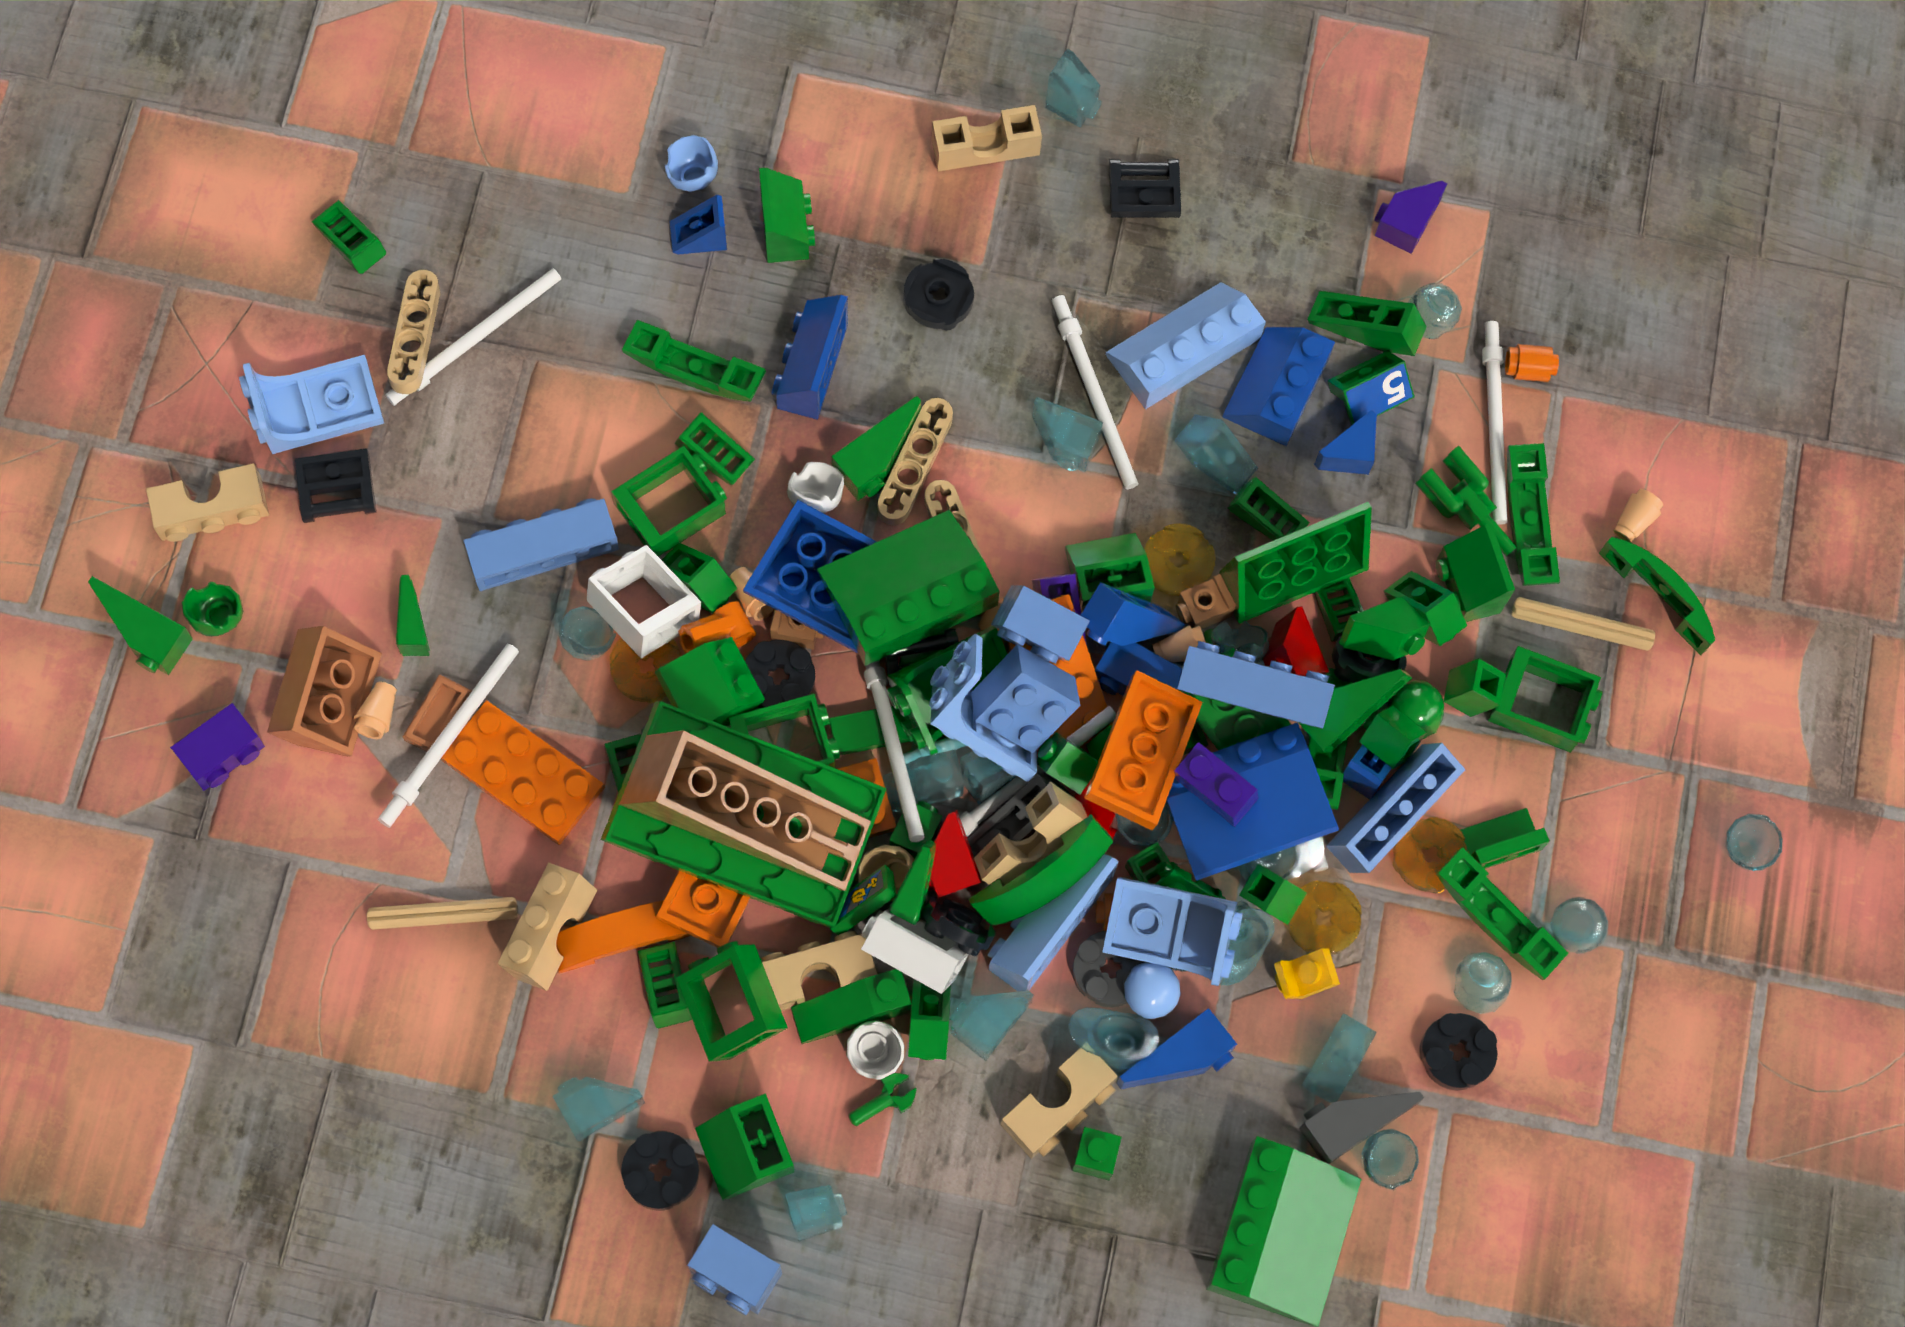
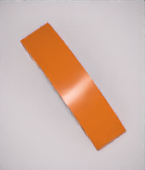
[556,900,692,974]

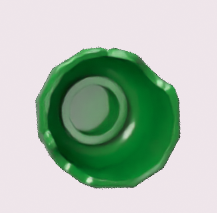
[181,582,244,637]
[1388,680,1444,739]

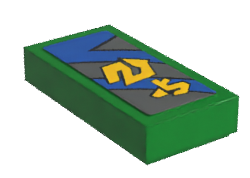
[830,864,896,935]

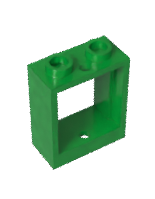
[611,446,727,557]
[1488,646,1603,753]
[729,694,840,768]
[676,941,788,1062]

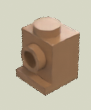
[1176,574,1236,630]
[770,610,824,650]

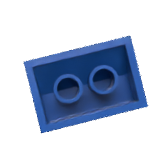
[772,295,848,420]
[1222,327,1335,447]

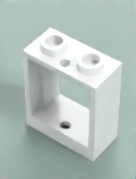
[587,545,701,658]
[861,907,969,994]

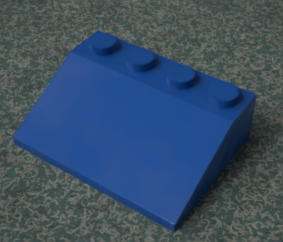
[743,500,877,654]
[1166,722,1339,881]

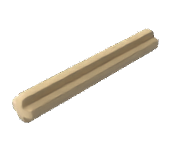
[1512,597,1655,651]
[367,897,518,930]

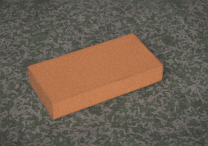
[403,674,472,752]

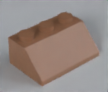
[267,626,382,757]

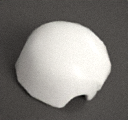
[787,462,844,513]
[847,1020,905,1080]

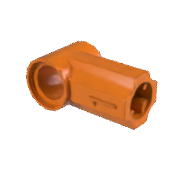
[678,601,757,654]

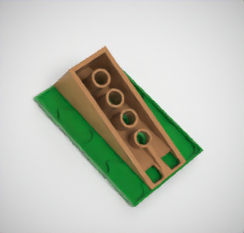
[600,701,887,927]

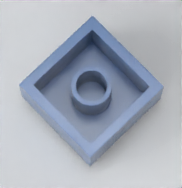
[991,585,1090,664]
[971,644,1081,753]
[687,1224,782,1315]

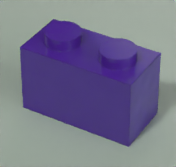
[170,703,265,791]
[1174,742,1259,827]

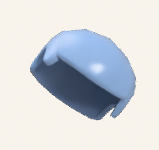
[665,135,718,192]
[1124,962,1181,1019]

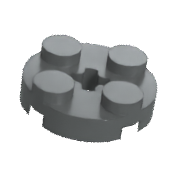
[1073,931,1144,1007]

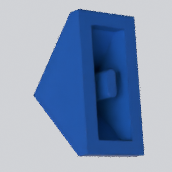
[670,195,727,255]
[1314,410,1377,475]
[1343,745,1392,800]

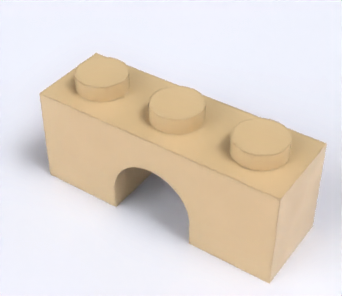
[931,105,1042,172]
[146,463,269,542]
[974,782,1088,885]
[498,862,597,991]
[761,931,877,1011]
[1001,1042,1118,1159]

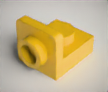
[1274,948,1340,999]

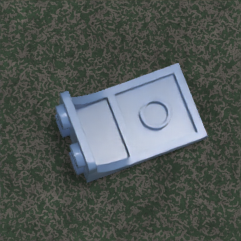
[239,355,384,454]
[929,634,1037,782]
[1103,877,1243,986]

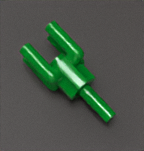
[1415,445,1517,556]

